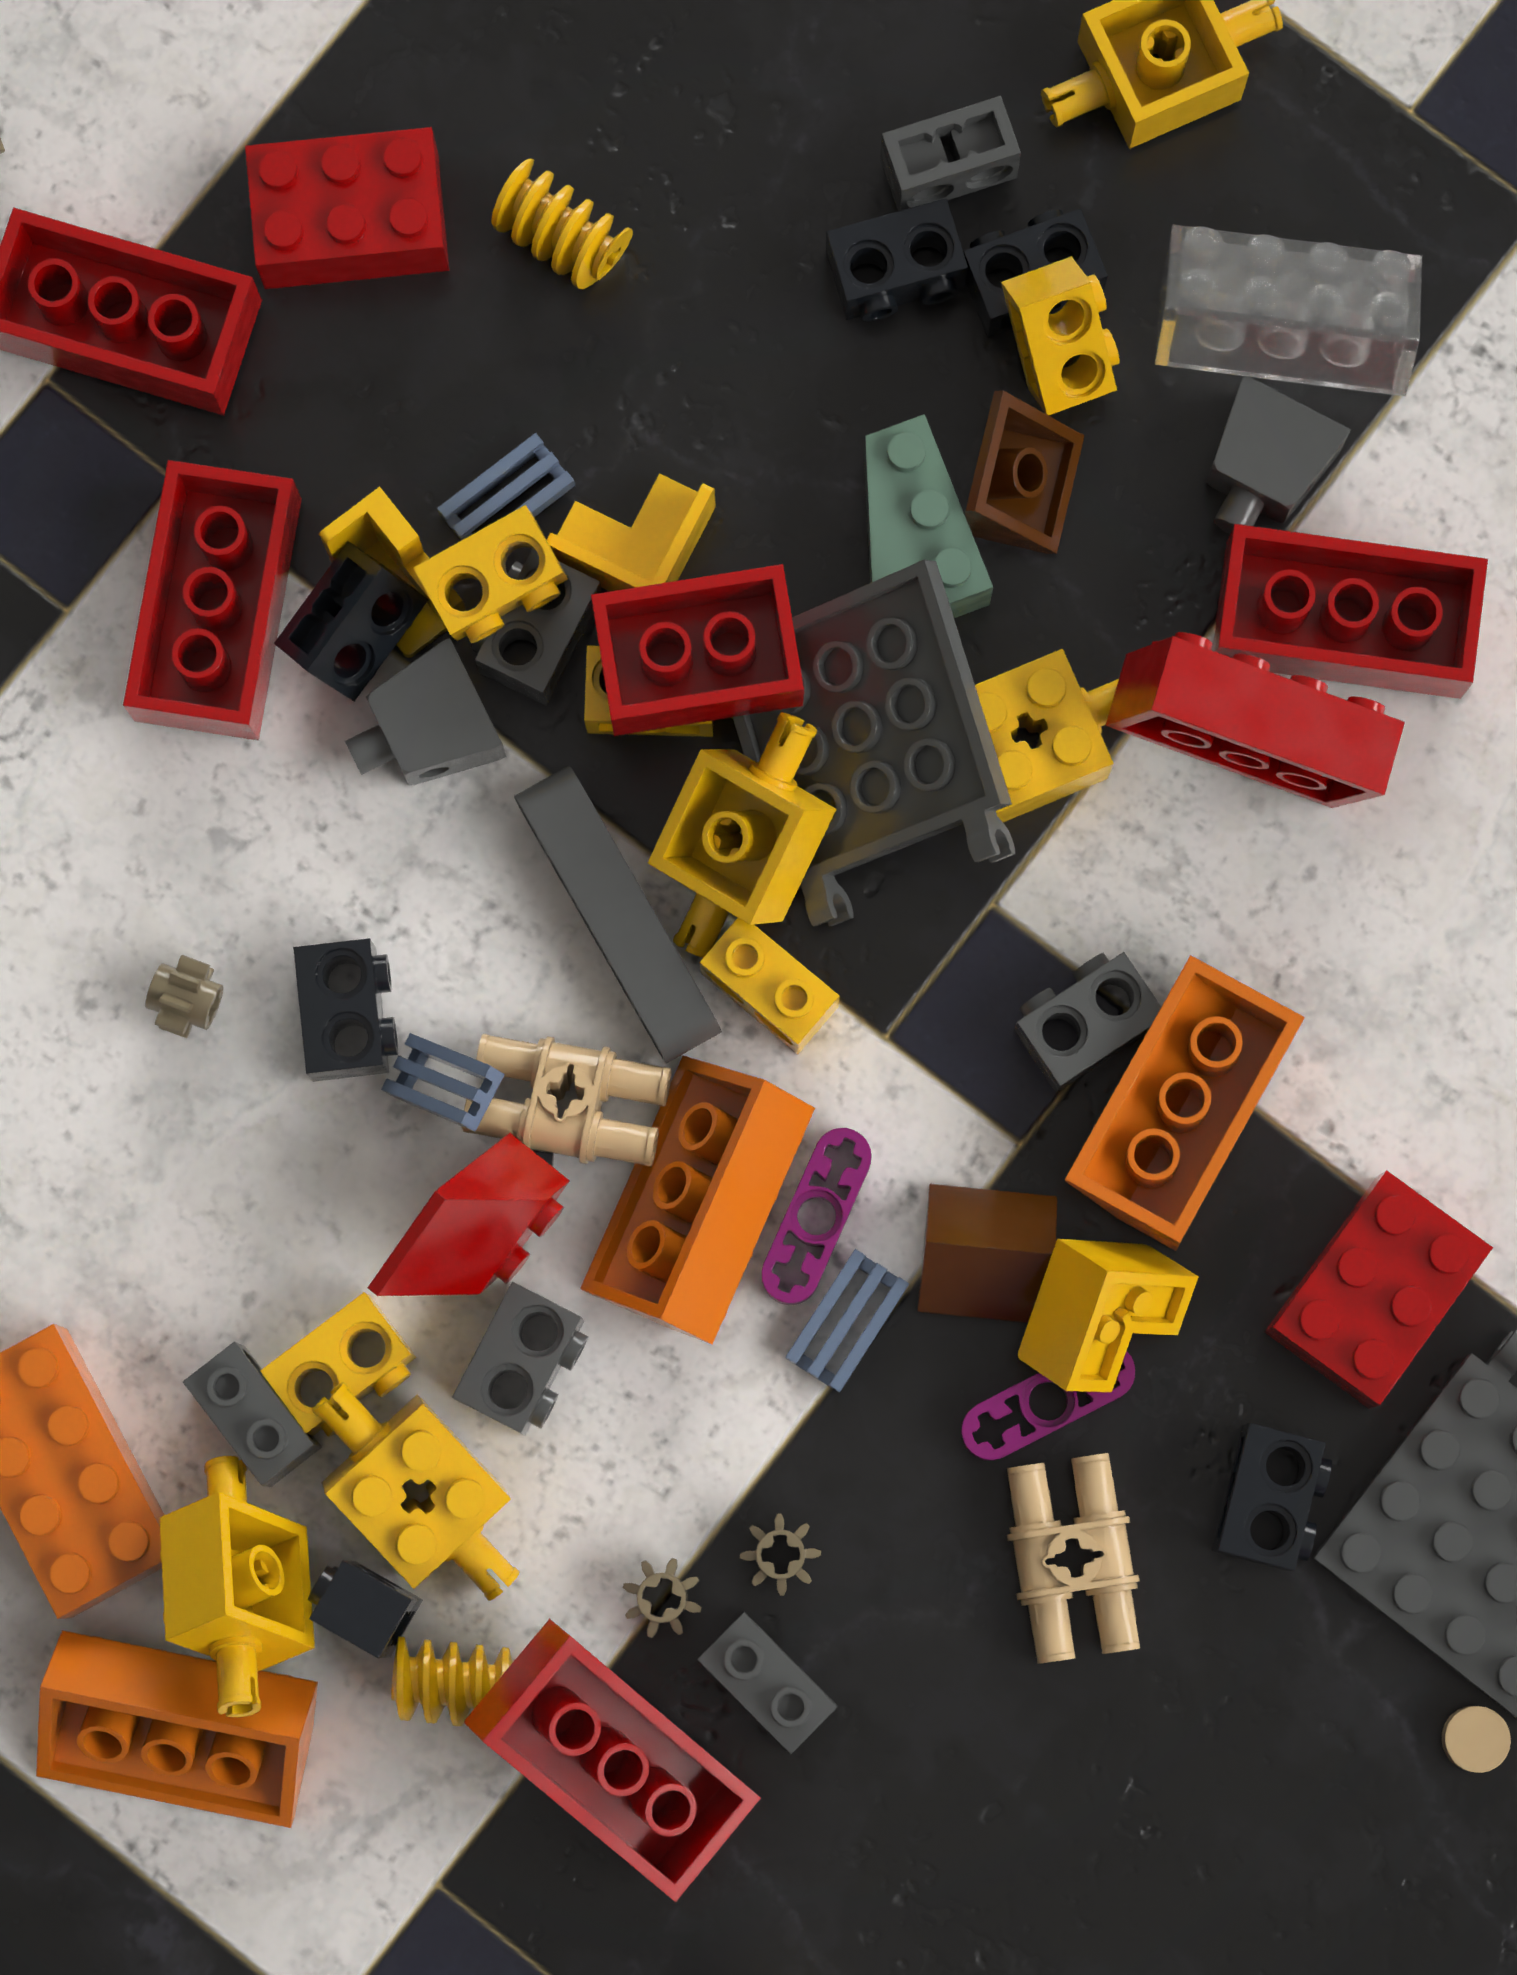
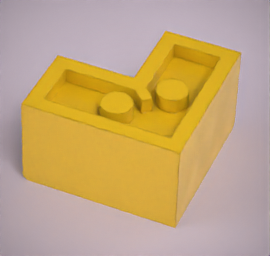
[547,473,716,591]
[319,486,466,658]
[1018,1239,1199,1392]

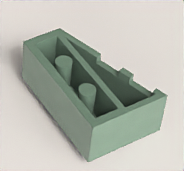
[864,414,993,618]

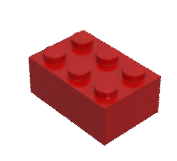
[245,127,449,289]
[591,564,804,736]
[1265,1170,1493,1409]

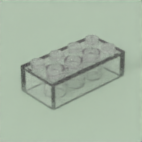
[1155,224,1422,396]

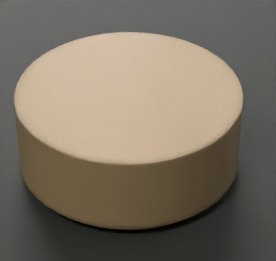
[1442,1706,1511,1773]

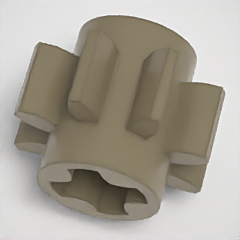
[145,955,223,1038]
[740,1514,821,1596]
[622,1558,702,1638]

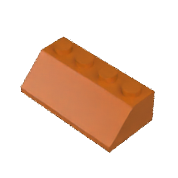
[1065,955,1305,1251]
[580,1056,815,1345]
[36,1630,318,1828]

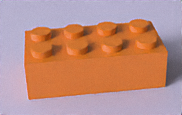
[0,1324,164,1619]

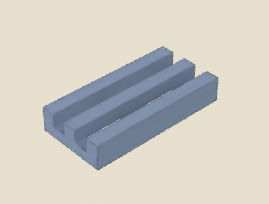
[437,433,575,541]
[381,1033,505,1132]
[785,1249,909,1393]

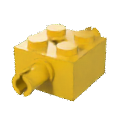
[1041,0,1283,149]
[975,648,1119,822]
[647,712,837,958]
[312,1382,519,1601]
[160,1456,315,1717]

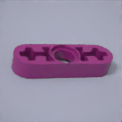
[762,1128,872,1305]
[961,1351,1135,1461]

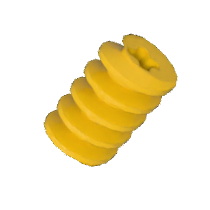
[491,158,633,289]
[391,1636,513,1726]

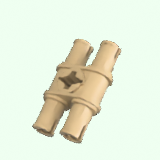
[462,1034,672,1167]
[1007,1453,1140,1664]

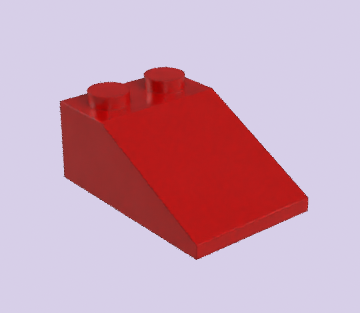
[367,1133,570,1296]

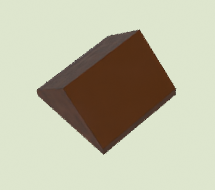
[965,390,1085,554]
[917,1184,1057,1323]

